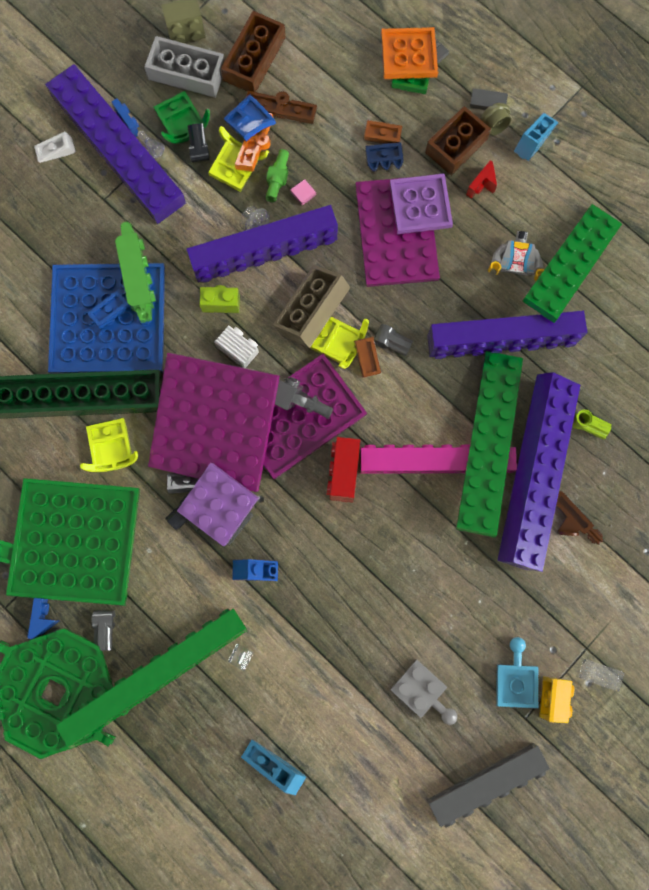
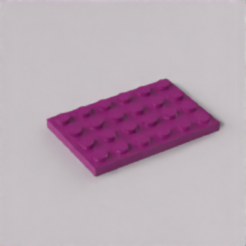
[355,177,440,287]
[263,354,367,480]

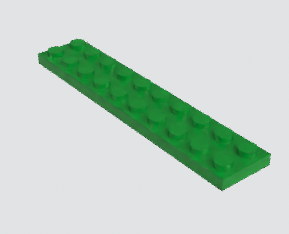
[456,351,523,538]

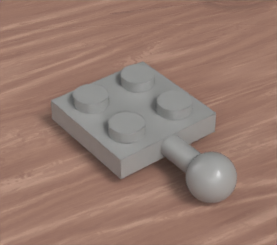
[391,659,458,725]

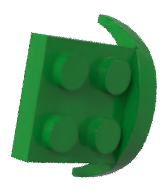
[154,91,210,144]

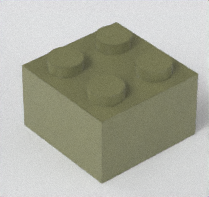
[161,0,206,43]

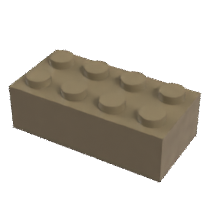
[273,265,350,348]

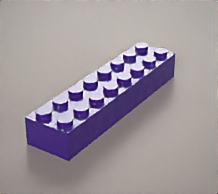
[186,205,338,283]
[427,311,588,359]

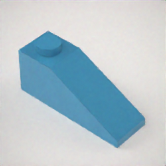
[514,113,558,161]
[241,740,306,795]

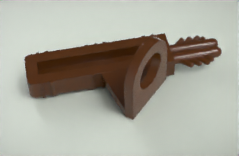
[556,491,603,545]

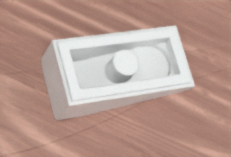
[34,132,76,163]

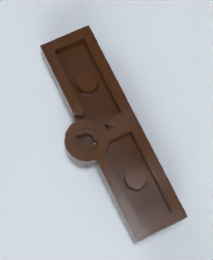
[246,91,317,124]

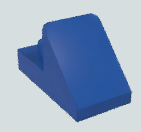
[27,598,60,639]

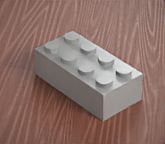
[144,36,225,98]

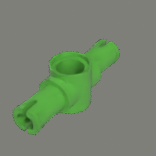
[266,149,289,202]

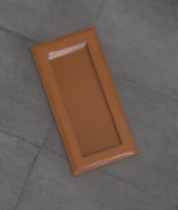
[354,336,381,378]

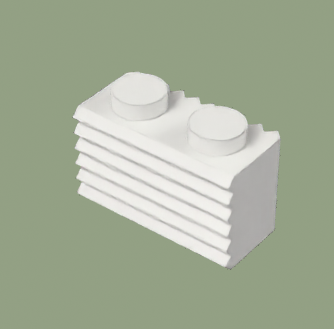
[214,326,259,368]

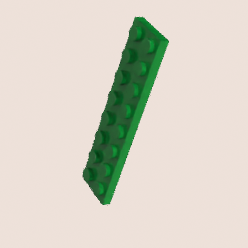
[522,204,622,323]

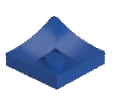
[223,95,276,141]

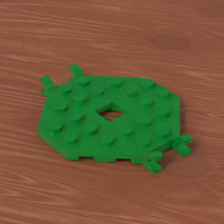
[0,628,129,759]

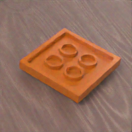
[381,27,438,79]

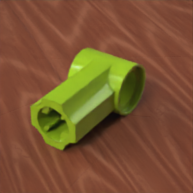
[572,409,612,440]

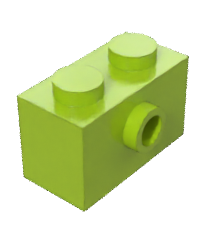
[200,285,240,313]

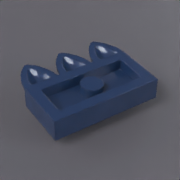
[365,142,403,172]

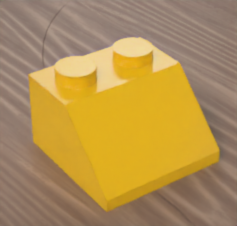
[539,676,574,723]

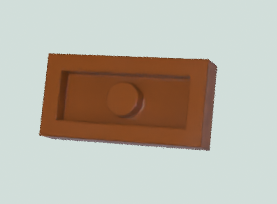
[364,120,402,144]

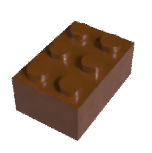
[425,106,491,176]

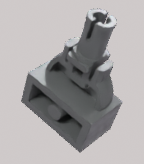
[275,377,334,419]

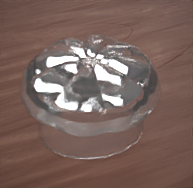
[240,205,270,231]

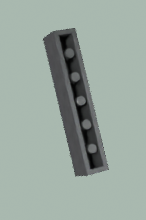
[427,743,550,827]

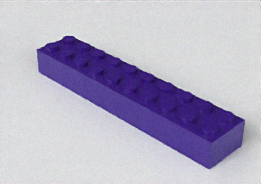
[45,64,186,224]
[497,372,581,572]

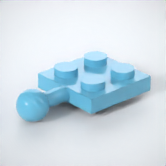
[496,637,538,708]

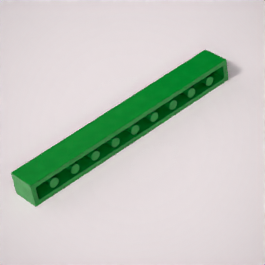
[56,608,247,748]

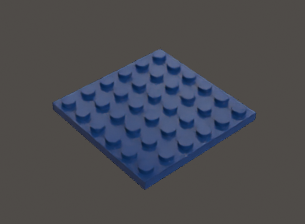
[48,263,165,374]

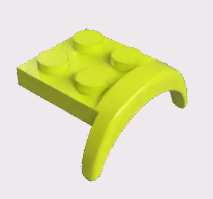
[209,126,269,192]
[310,317,369,369]
[80,418,138,472]

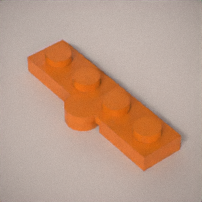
[235,113,273,172]

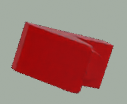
[466,160,497,199]

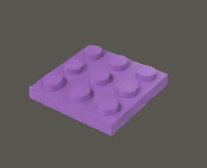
[390,174,453,234]
[177,463,259,546]

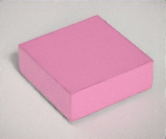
[291,179,316,205]

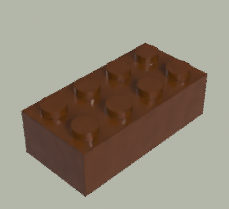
[221,11,286,92]

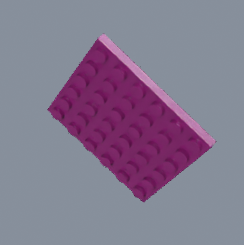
[148,353,280,492]

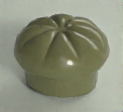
[480,103,512,136]

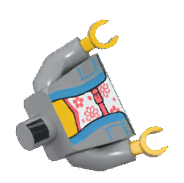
[488,231,544,281]

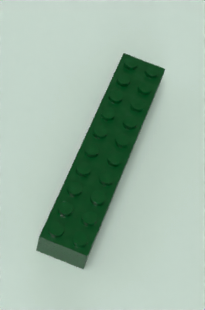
[0,369,163,419]

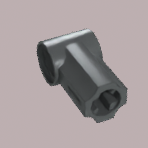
[374,324,413,356]
[92,611,116,651]

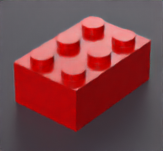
[327,437,360,503]

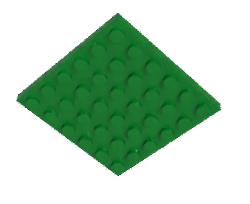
[6,478,140,606]

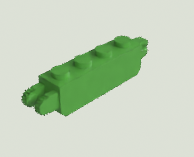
[115,222,156,323]

